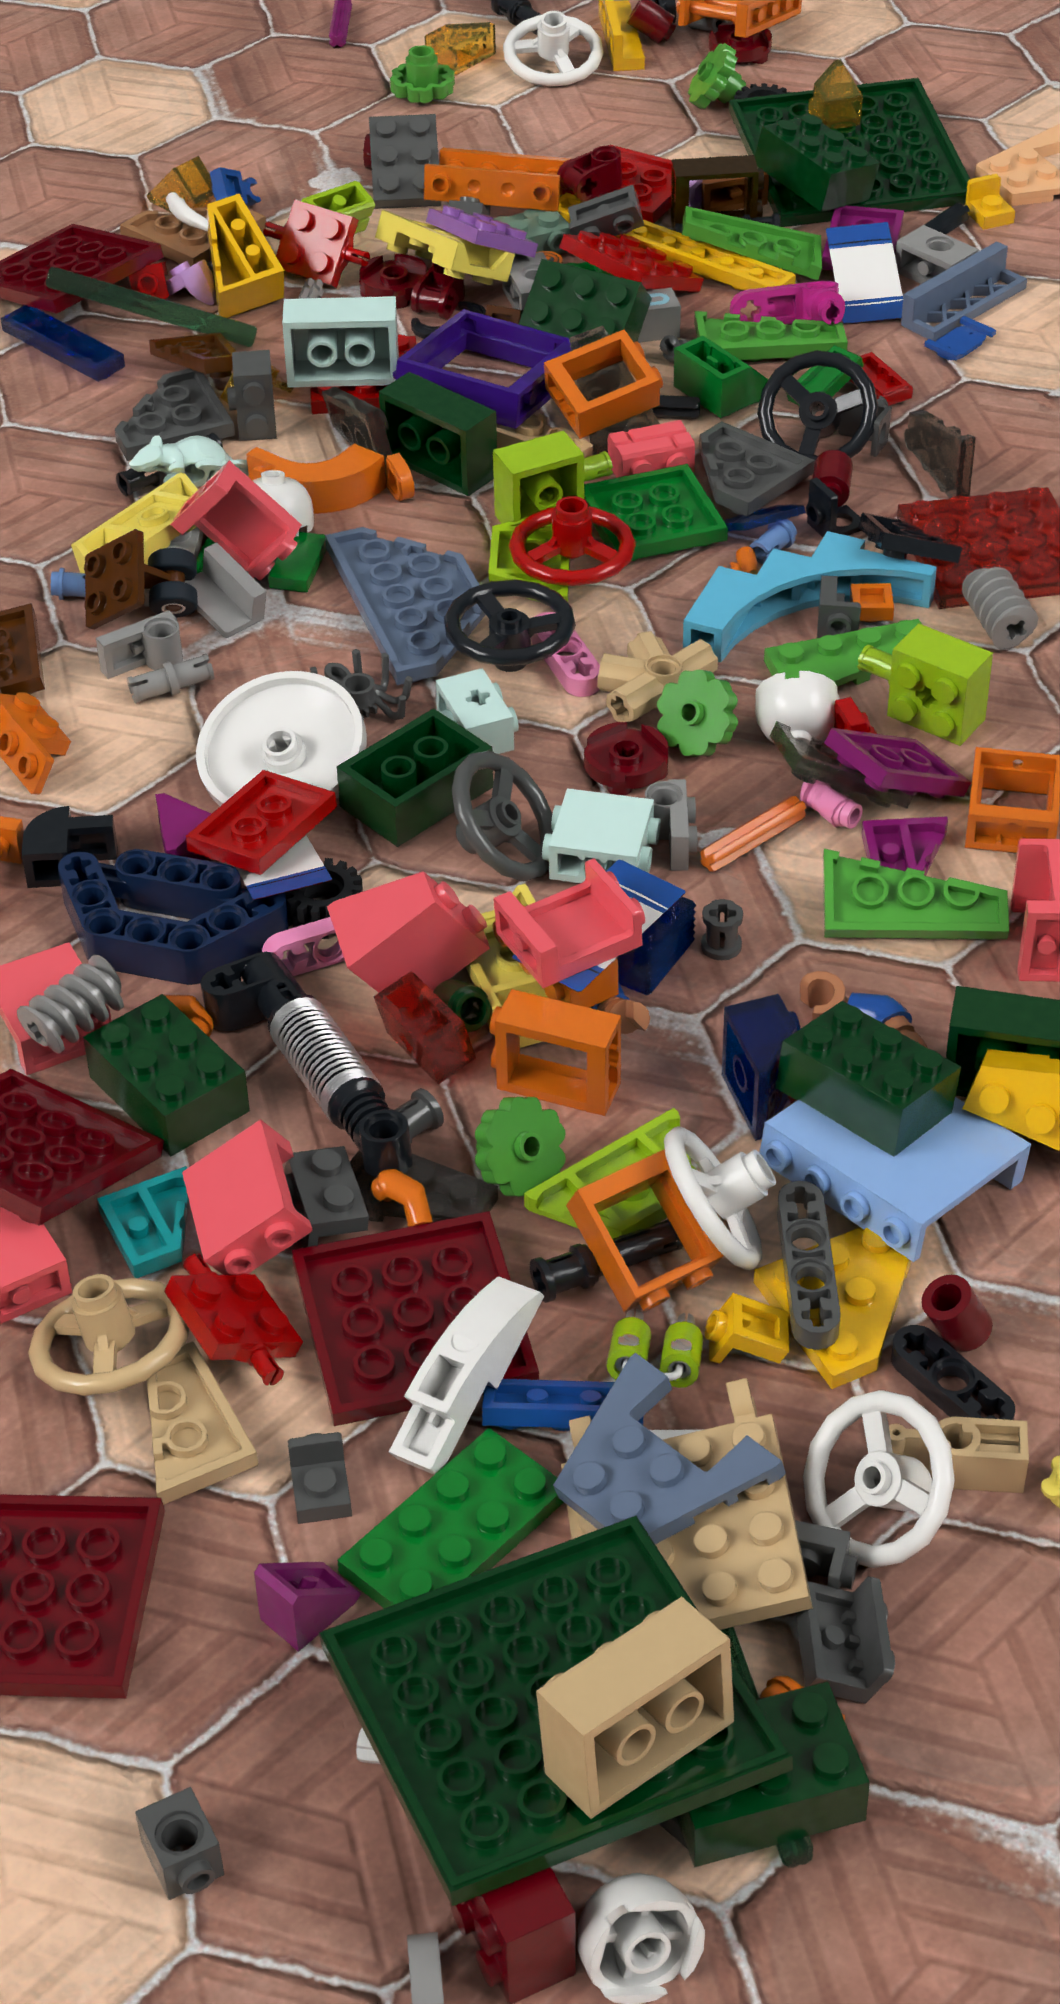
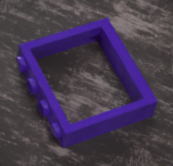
[393,309,581,429]

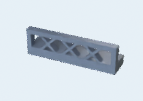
[901,242,1027,341]

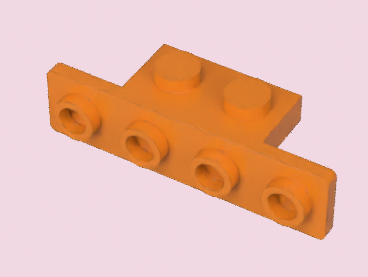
[0,692,71,795]

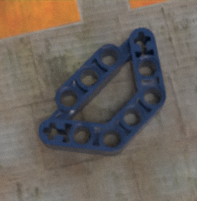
[58,849,289,985]

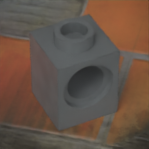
[135,1787,224,1900]

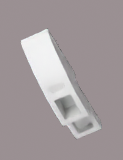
[389,1276,544,1475]

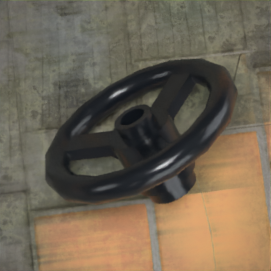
[757,350,879,465]
[444,580,576,672]

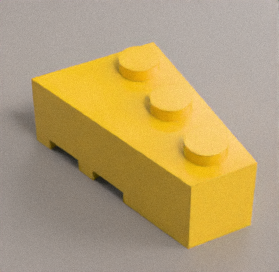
[207,194,284,320]
[962,1049,1060,1151]

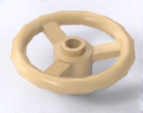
[28,1274,189,1396]

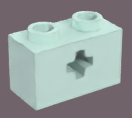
[436,668,519,754]

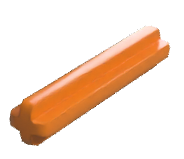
[700,796,806,872]

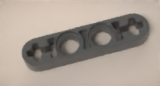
[777,1181,841,1350]

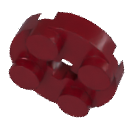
[709,21,772,64]
[359,254,427,309]
[584,722,668,796]

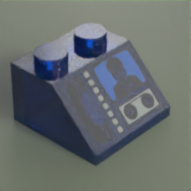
[721,994,801,1141]

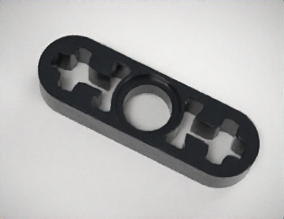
[891,1325,1016,1420]

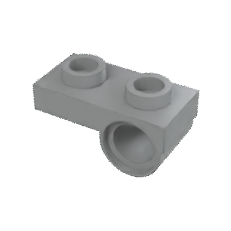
[96,610,183,679]
[645,779,698,871]

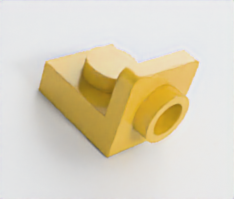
[965,174,1015,230]
[704,1293,789,1364]

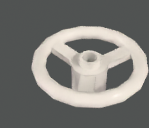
[503,11,604,87]
[664,1126,776,1270]
[803,1390,955,1568]

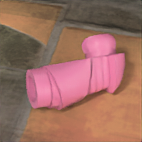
[800,771,863,829]

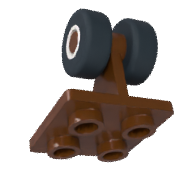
[84,529,198,630]

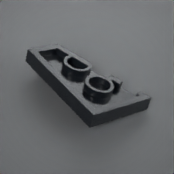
[859,512,962,563]

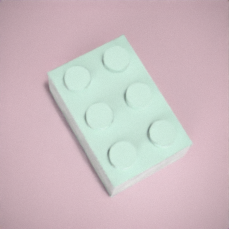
[282,296,399,388]

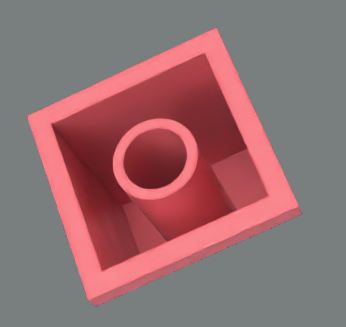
[327,871,490,1012]

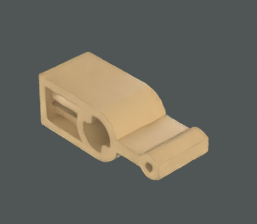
[889,1417,1029,1493]

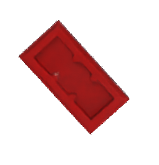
[849,352,913,406]

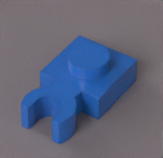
[209,167,261,207]

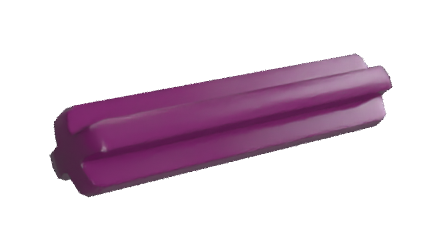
[329,0,352,48]

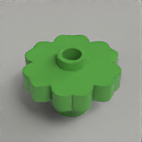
[688,43,746,109]
[390,45,455,103]
[657,669,738,757]
[475,1097,566,1197]

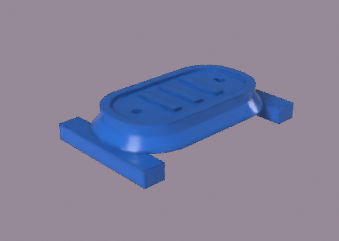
[924,316,996,361]

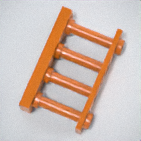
[676,0,802,38]
[424,147,571,211]

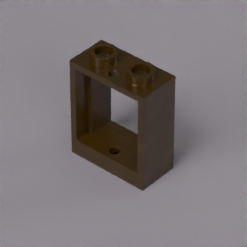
[671,155,764,231]

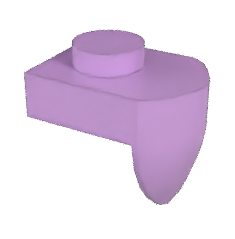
[166,259,216,305]

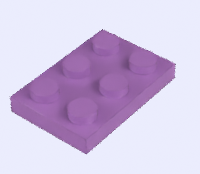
[426,205,538,258]

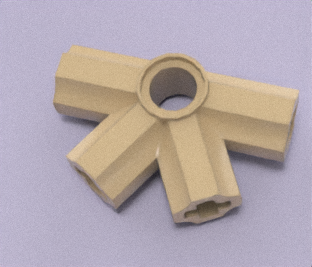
[597,631,718,723]

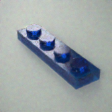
[1,305,125,382]

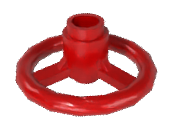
[509,496,636,587]

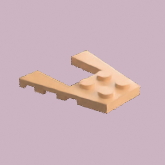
[975,124,1060,206]

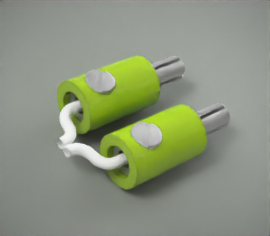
[606,1309,703,1388]

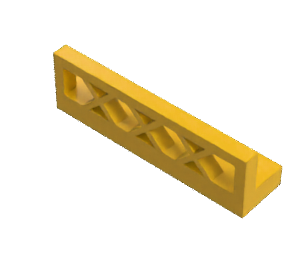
[598,0,645,71]

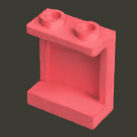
[170,460,302,581]
[1010,838,1060,982]
[494,858,645,988]
[0,942,111,1075]
[182,1119,313,1275]
[0,1207,72,1324]

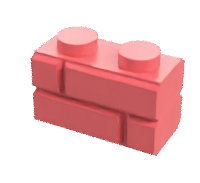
[608,420,695,478]

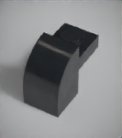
[22,806,118,888]

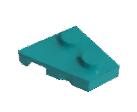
[97,1166,189,1278]

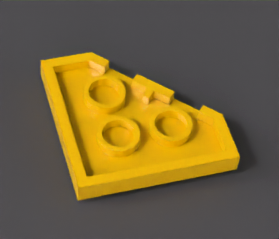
[754,1227,911,1389]

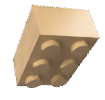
[536,1597,734,1819]

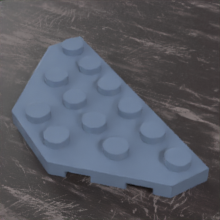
[325,527,486,685]

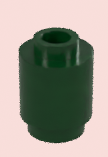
[430,979,491,1032]

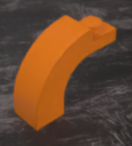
[246,443,386,514]

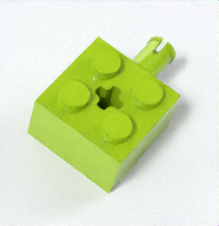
[493,430,613,524]
[857,623,993,746]

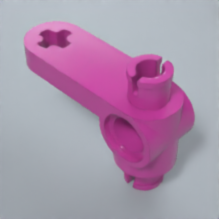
[730,281,845,325]

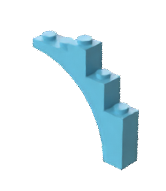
[683,531,937,663]

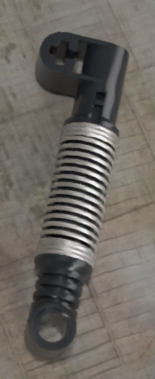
[200,951,413,1178]

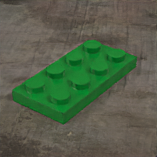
[337,1428,564,1608]

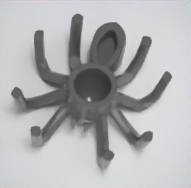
[310,649,413,721]

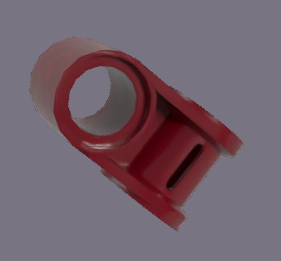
[557,145,622,202]
[411,263,465,320]

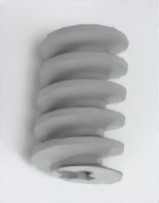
[962,567,1038,650]
[17,955,124,1054]

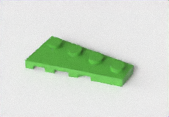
[682,206,822,281]
[694,311,848,362]
[764,619,922,686]
[823,848,1009,939]

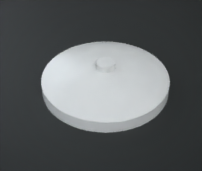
[196,671,367,806]

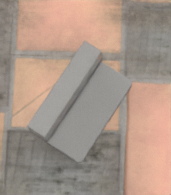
[185,542,267,638]

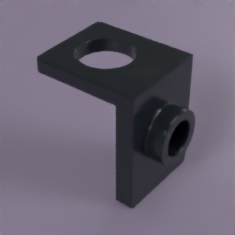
[806,478,862,537]

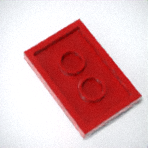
[186,770,337,875]

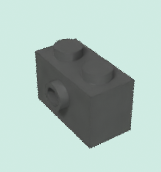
[227,350,277,441]

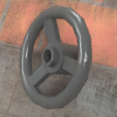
[451,751,553,882]

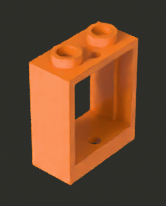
[544,329,663,439]
[965,747,1060,853]
[490,989,621,1116]
[566,1149,724,1312]

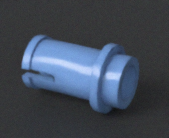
[749,518,797,564]
[50,568,85,600]

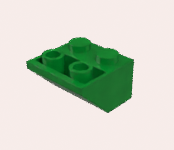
[673,336,769,418]

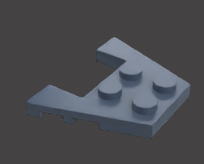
[553,1353,786,1544]

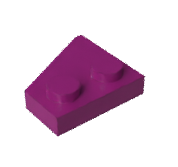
[861,816,948,876]

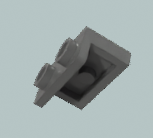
[568,185,644,237]
[285,1146,369,1248]
[796,1576,895,1704]

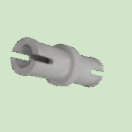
[127,654,215,704]

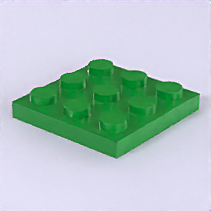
[584,464,728,562]

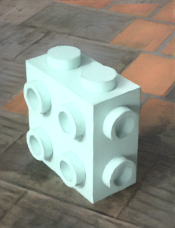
[542,788,661,883]

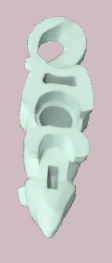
[129,435,248,487]

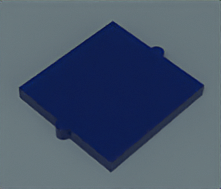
[724,504,806,531]

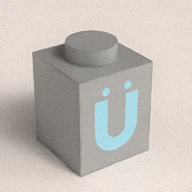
[637,287,681,343]

